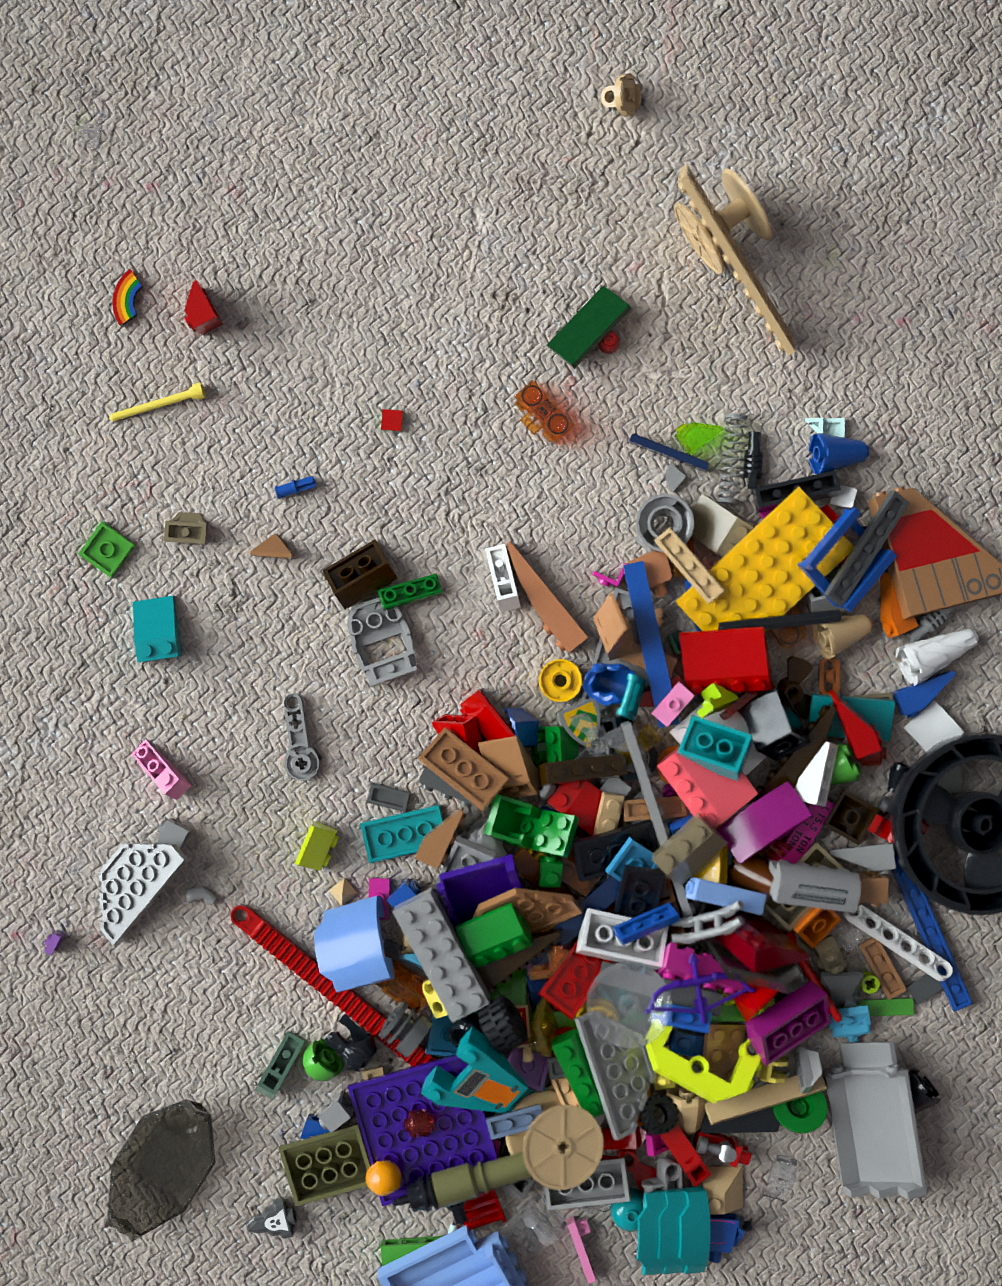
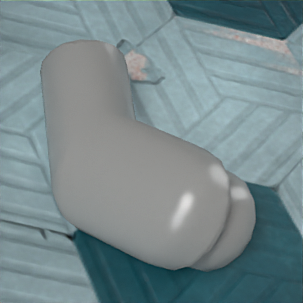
[185,886,217,905]

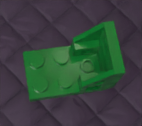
[484,794,579,858]

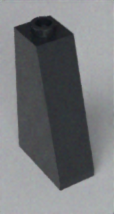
[700,1107,782,1134]

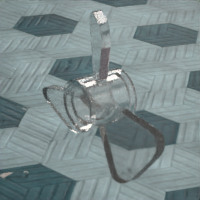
[570,714,629,759]

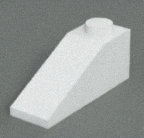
[485,544,521,612]
[794,742,838,807]

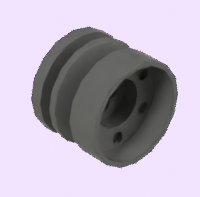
[379,1001,433,1057]

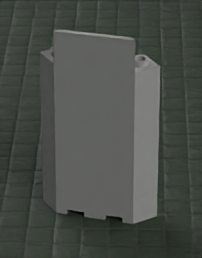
[824,1041,927,1200]

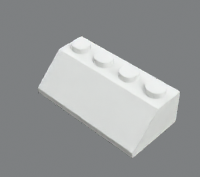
[576,908,668,970]

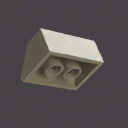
[652,812,728,885]

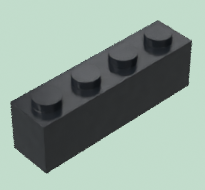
[752,470,841,514]

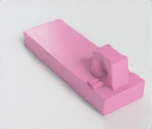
[566,1216,596,1284]

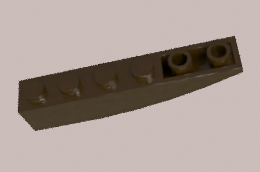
[753,702,836,802]
[475,927,563,994]

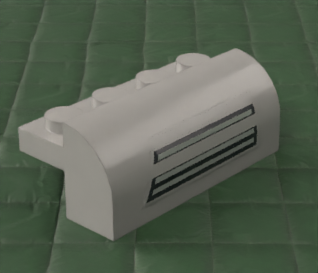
[768,860,861,913]

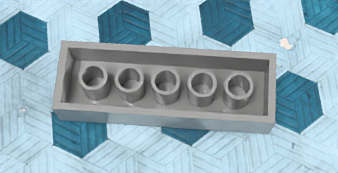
[393,887,491,1023]

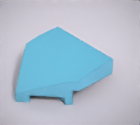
[829,1005,871,1042]

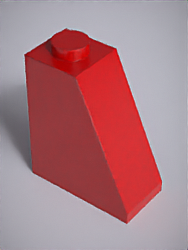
[432,714,482,756]

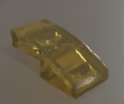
[614,723,662,765]

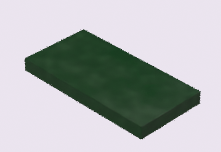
[547,286,632,369]

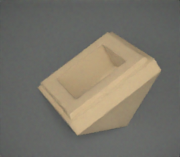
[329,878,358,906]

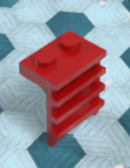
[464,1189,507,1230]

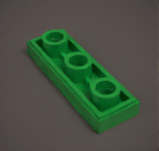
[377,573,443,611]

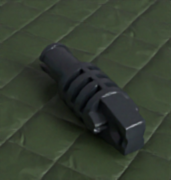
[743,432,763,490]

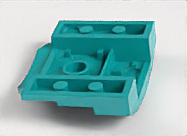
[636,1186,711,1276]

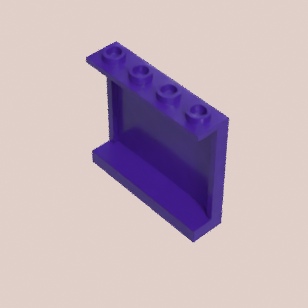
[437,854,524,934]

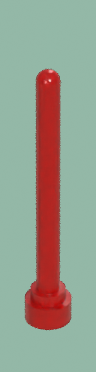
[785,931,842,1022]

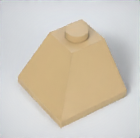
[701,1165,743,1215]

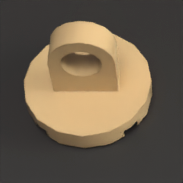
[601,73,641,117]

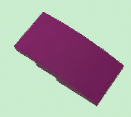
[716,781,813,864]

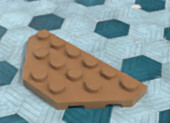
[472,888,582,935]

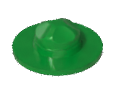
[772,1092,827,1134]

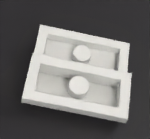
[904,700,964,753]

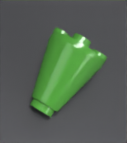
[830,742,862,786]

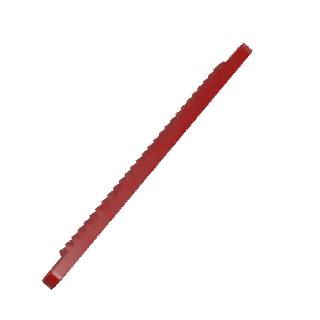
[231,904,439,1067]

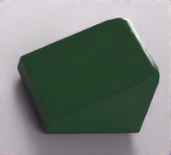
[667,630,682,654]

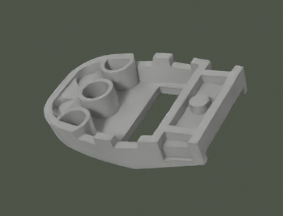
[347,598,417,687]

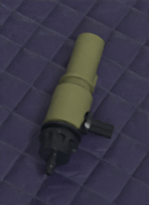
[392,1152,532,1226]

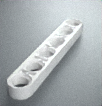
[842,904,953,981]

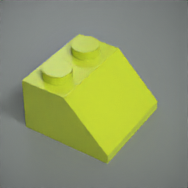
[295,821,339,871]

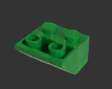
[531,725,579,768]

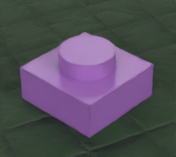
[44,930,66,956]

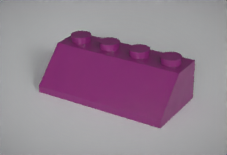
[745,981,831,1066]

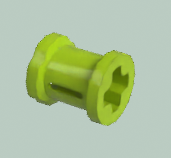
[861,971,880,994]

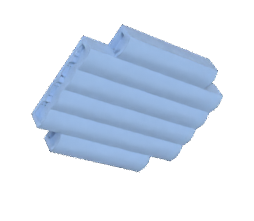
[377,1225,532,1286]

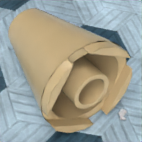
[812,614,873,659]

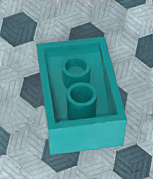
[133,596,183,663]
[677,715,753,781]

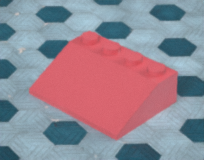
[657,747,758,828]

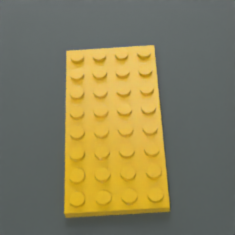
[675,487,854,632]

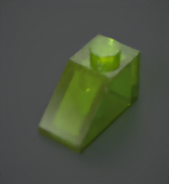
[674,422,724,455]

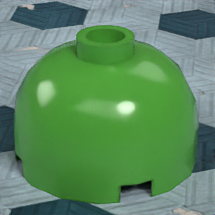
[303,1039,344,1082]

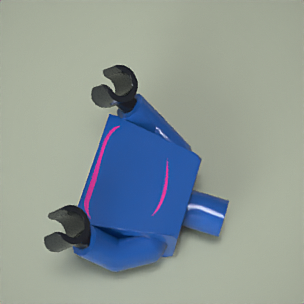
[708,1213,753,1263]

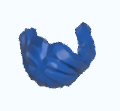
[582,663,635,706]

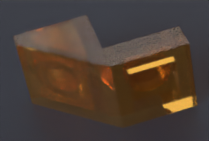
[529,945,569,980]

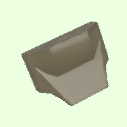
[164,512,207,544]

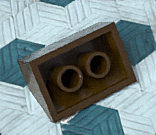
[323,539,398,610]

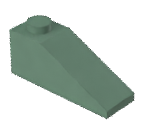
[255,1031,305,1100]

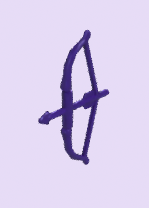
[644,954,756,1024]

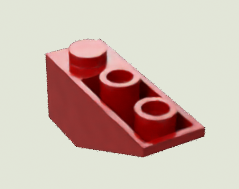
[659,1122,711,1187]

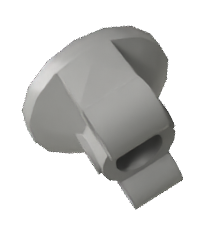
[634,494,694,553]

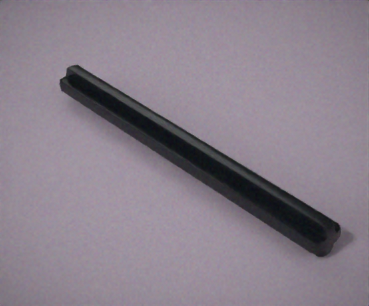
[718,610,842,630]

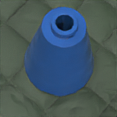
[809,433,869,474]

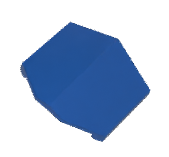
[504,708,539,747]

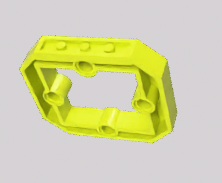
[644,959,775,1104]

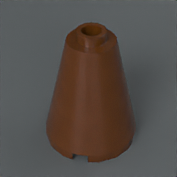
[729,853,774,896]

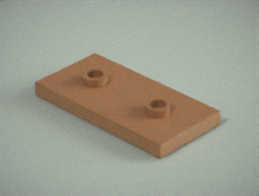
[418,728,510,811]

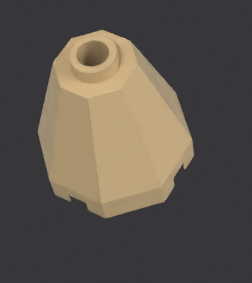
[666,1083,709,1135]

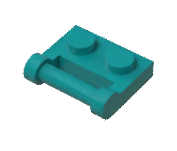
[616,674,646,721]

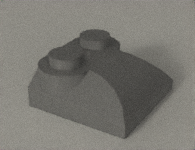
[819,972,863,1008]

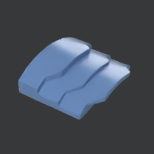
[314,896,395,992]

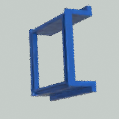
[797,507,897,612]

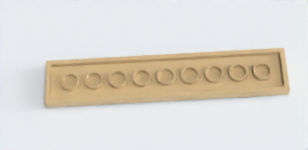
[678,164,795,356]

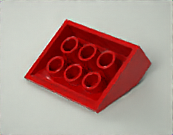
[679,627,773,695]

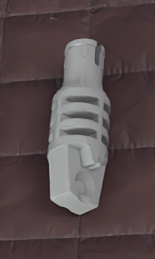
[906,606,957,643]

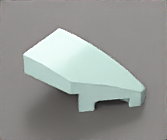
[805,418,845,438]

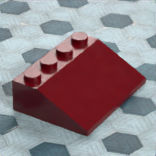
[711,908,810,973]

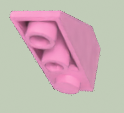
[132,740,192,800]

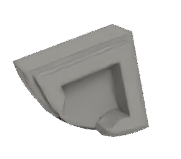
[666,463,686,493]

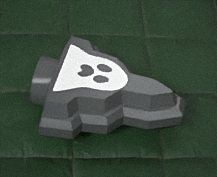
[246,1196,297,1238]

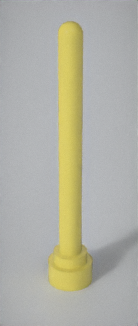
[110,382,206,421]

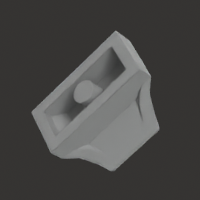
[793,1047,823,1094]

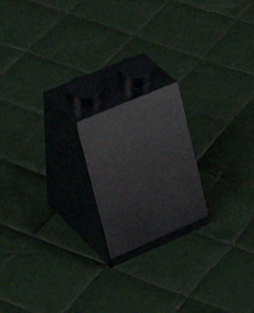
[741,689,811,761]

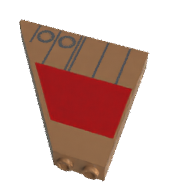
[868,486,1002,620]

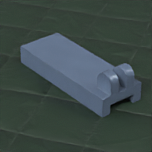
[486,1103,543,1140]

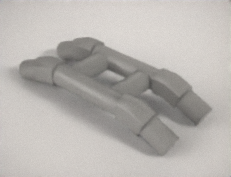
[672,900,744,944]

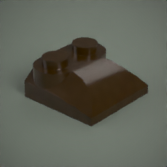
[823,789,879,845]

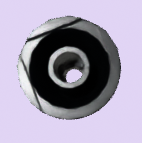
[908,1067,941,1114]

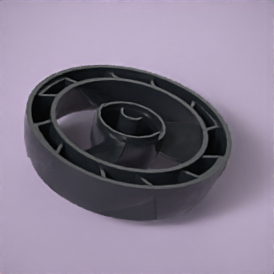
[889,733,1002,915]

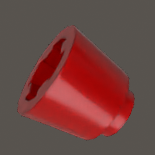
[597,331,620,354]

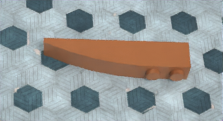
[507,541,588,653]

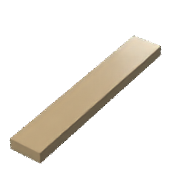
[704,1075,827,1125]

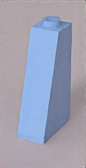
[686,877,766,915]

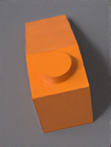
[880,571,918,638]

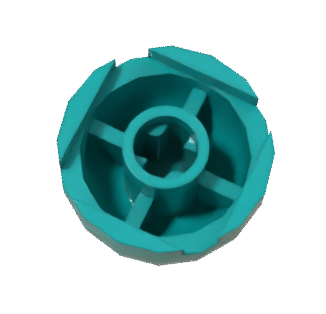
[610,1187,644,1232]

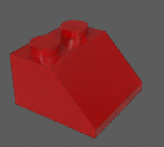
[184,280,223,336]

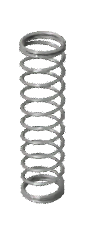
[717,413,748,505]

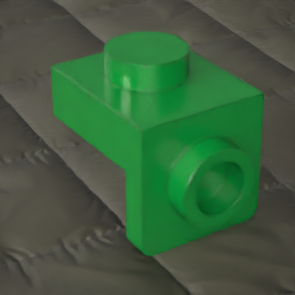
[538,854,563,887]

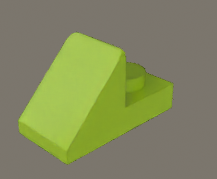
[697,683,739,719]

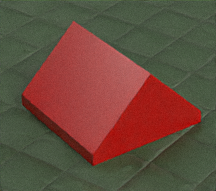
[733,972,785,1022]

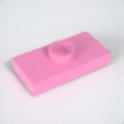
[651,682,695,727]

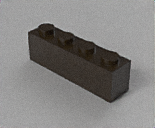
[539,753,628,786]

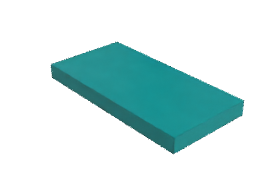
[808,694,895,741]
[360,804,444,863]

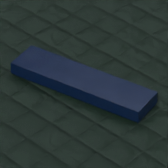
[628,433,709,472]

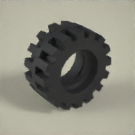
[639,1094,679,1135]

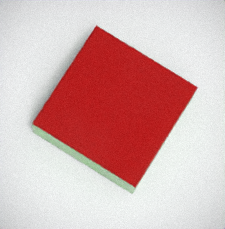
[381,409,403,432]

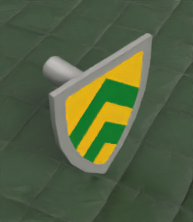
[558,698,601,748]

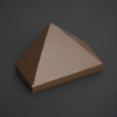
[250,533,294,559]

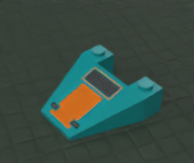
[421,1027,528,1113]

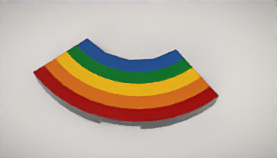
[112,269,143,327]

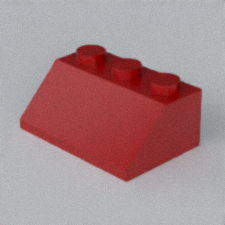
[460,689,516,741]

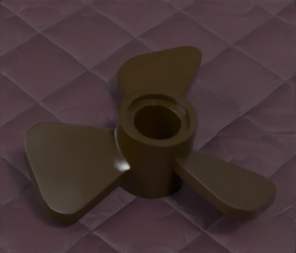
[757,656,813,719]

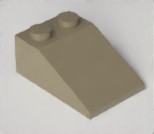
[691,493,755,557]

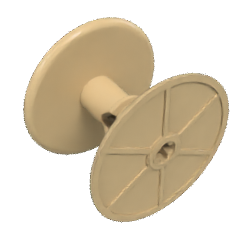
[674,168,772,274]
[505,1090,603,1190]

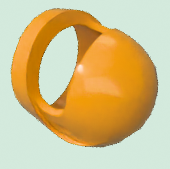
[366,1160,402,1196]

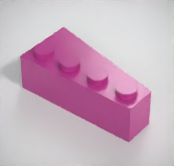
[657,942,747,995]

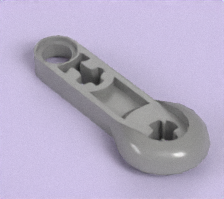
[283,693,319,781]

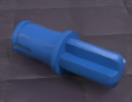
[275,476,316,499]

